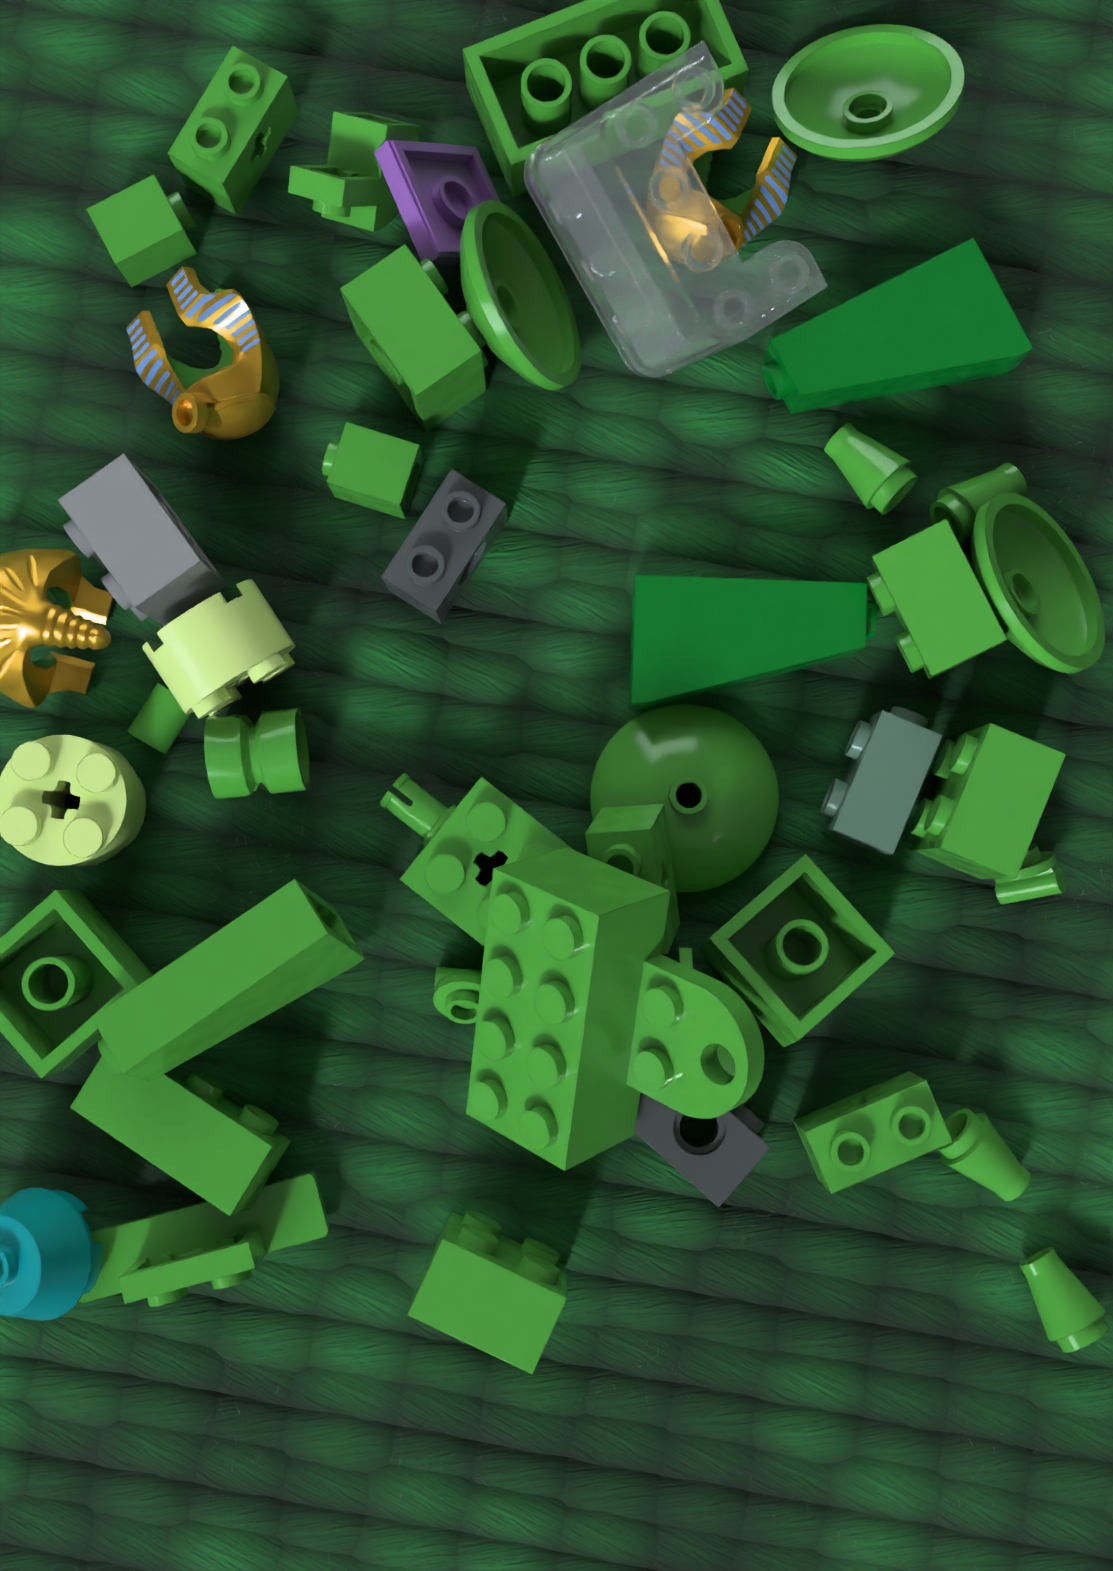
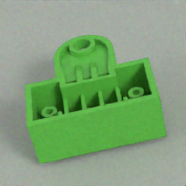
[466,847,764,1171]

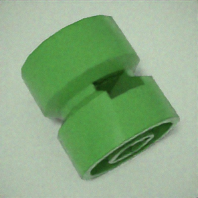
[204,708,310,799]

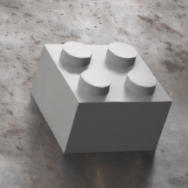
[58,453,228,626]

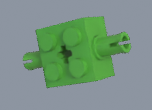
[379,773,574,947]

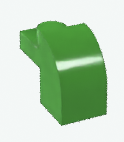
[288,111,420,232]

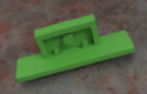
[79,1172,330,1307]

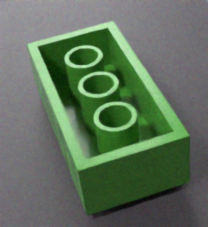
[462,0,749,198]

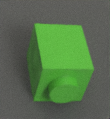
[86,174,197,287]
[322,422,425,520]

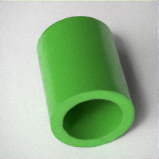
[127,682,192,754]

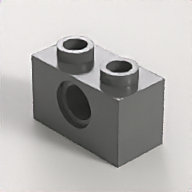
[381,469,508,624]
[635,1093,771,1207]

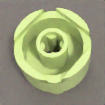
[142,579,296,719]
[0,735,146,866]

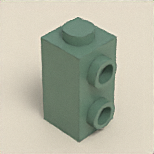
[820,706,943,856]

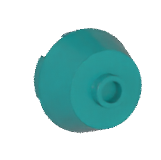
[0,1188,103,1321]

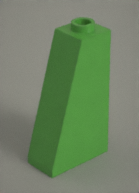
[92,879,366,1081]

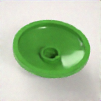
[772,24,965,162]
[460,200,581,391]
[971,492,1105,674]
[590,704,779,892]

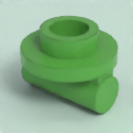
[994,844,1066,905]
[433,967,482,1024]

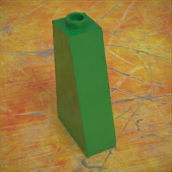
[761,237,1033,414]
[628,575,877,710]

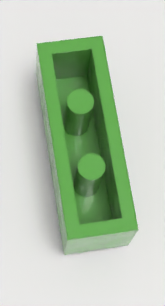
[70,1056,291,1216]

